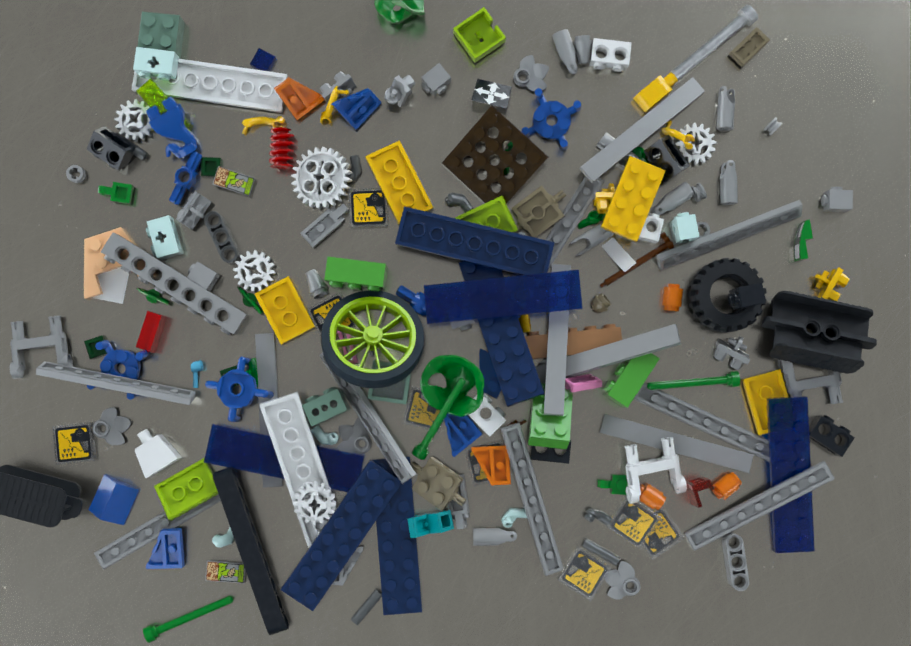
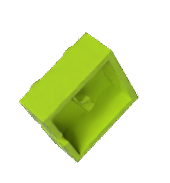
[453,7,506,63]

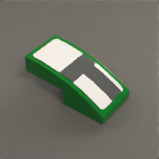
[794,219,813,262]

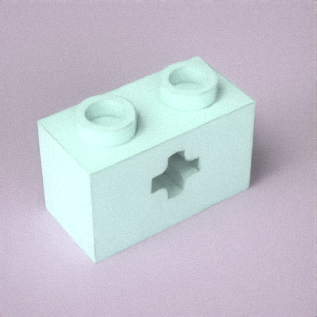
[133,47,179,81]
[669,212,699,245]
[146,215,183,260]

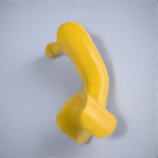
[320,86,349,124]
[242,116,285,135]
[661,120,695,149]

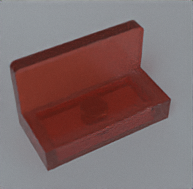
[686,477,713,508]

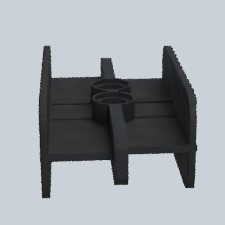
[761,291,877,374]
[0,465,83,528]

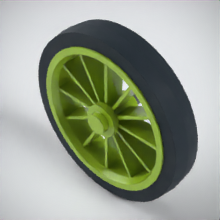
[321,290,424,388]

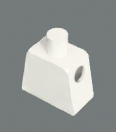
[135,429,182,478]

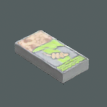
[212,166,255,197]
[205,560,246,583]

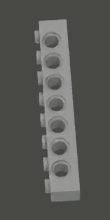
[101,232,248,335]

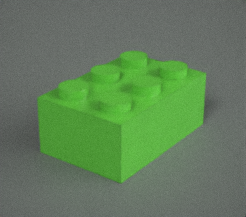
[324,256,388,291]
[603,353,660,408]
[528,383,573,450]

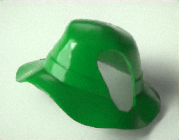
[374,0,425,24]
[420,355,484,417]

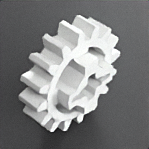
[114,99,154,142]
[675,123,716,165]
[233,250,276,292]
[293,481,336,525]

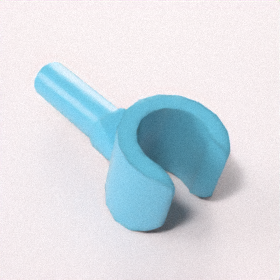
[191,360,204,388]

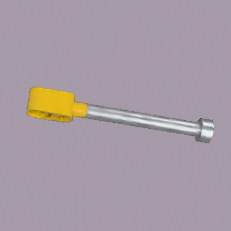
[633,5,758,113]

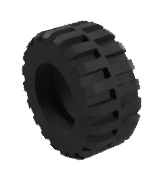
[688,258,767,333]

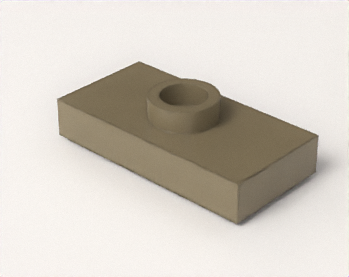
[729,27,770,67]

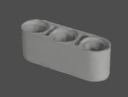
[722,532,749,591]

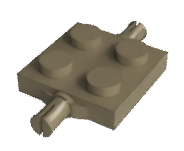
[511,185,566,238]
[411,457,466,511]

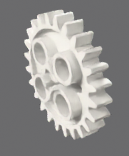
[291,147,352,209]

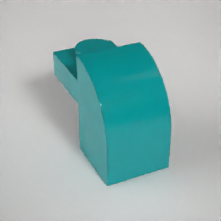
[407,510,454,538]

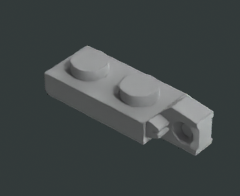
[300,203,350,248]
[448,474,470,529]

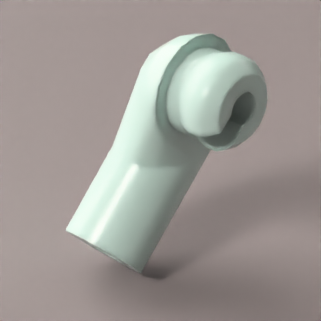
[311,425,339,445]
[501,508,527,528]
[212,527,234,548]

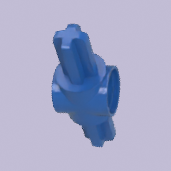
[169,151,202,205]
[396,285,448,323]

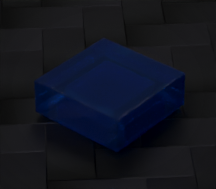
[250,48,276,71]

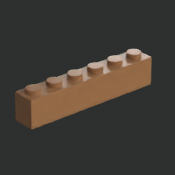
[525,324,622,359]

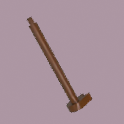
[600,232,674,288]

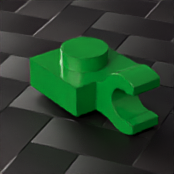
[98,182,134,205]
[597,474,628,495]

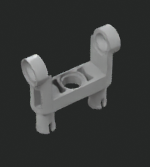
[10,316,73,379]
[778,359,843,411]

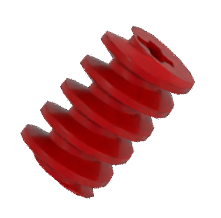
[269,127,295,169]

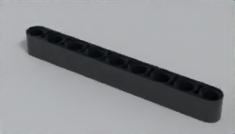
[213,466,289,635]

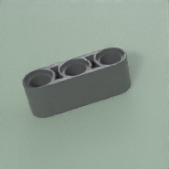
[204,211,241,265]

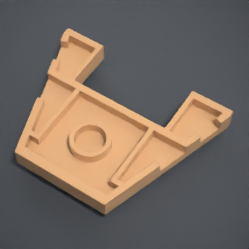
[84,227,157,299]

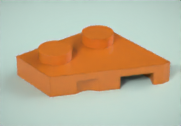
[274,77,324,120]
[471,445,511,486]

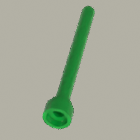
[647,371,740,390]
[411,378,466,460]
[143,596,233,643]

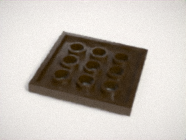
[442,105,549,204]

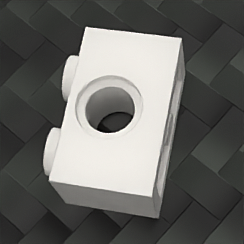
[469,393,506,437]

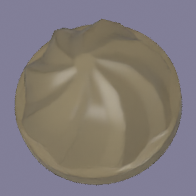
[591,293,611,312]

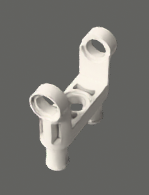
[624,437,687,504]

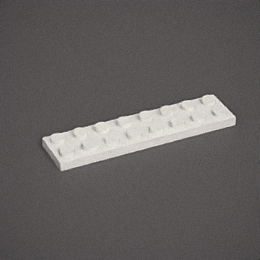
[132,59,288,113]
[260,392,337,548]

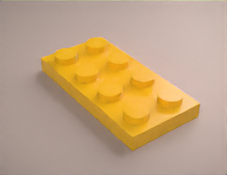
[365,140,433,225]
[600,156,666,242]

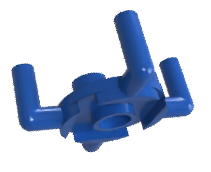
[522,88,582,150]
[87,340,149,400]
[205,357,274,422]

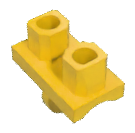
[593,183,616,214]
[814,267,850,301]

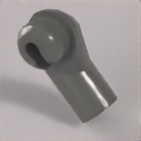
[348,155,362,183]
[445,192,473,213]
[584,508,612,525]

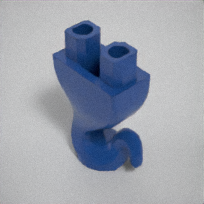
[146,96,197,159]

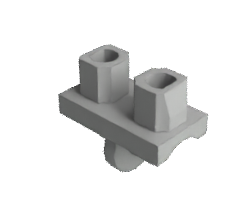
[320,71,357,104]
[384,75,416,107]
[176,191,212,230]
[714,336,750,370]

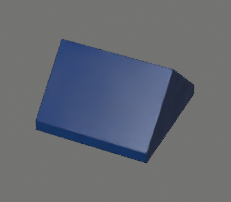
[89,474,140,525]

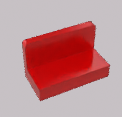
[136,311,167,353]

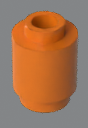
[662,284,683,312]
[712,472,742,500]
[639,483,666,510]

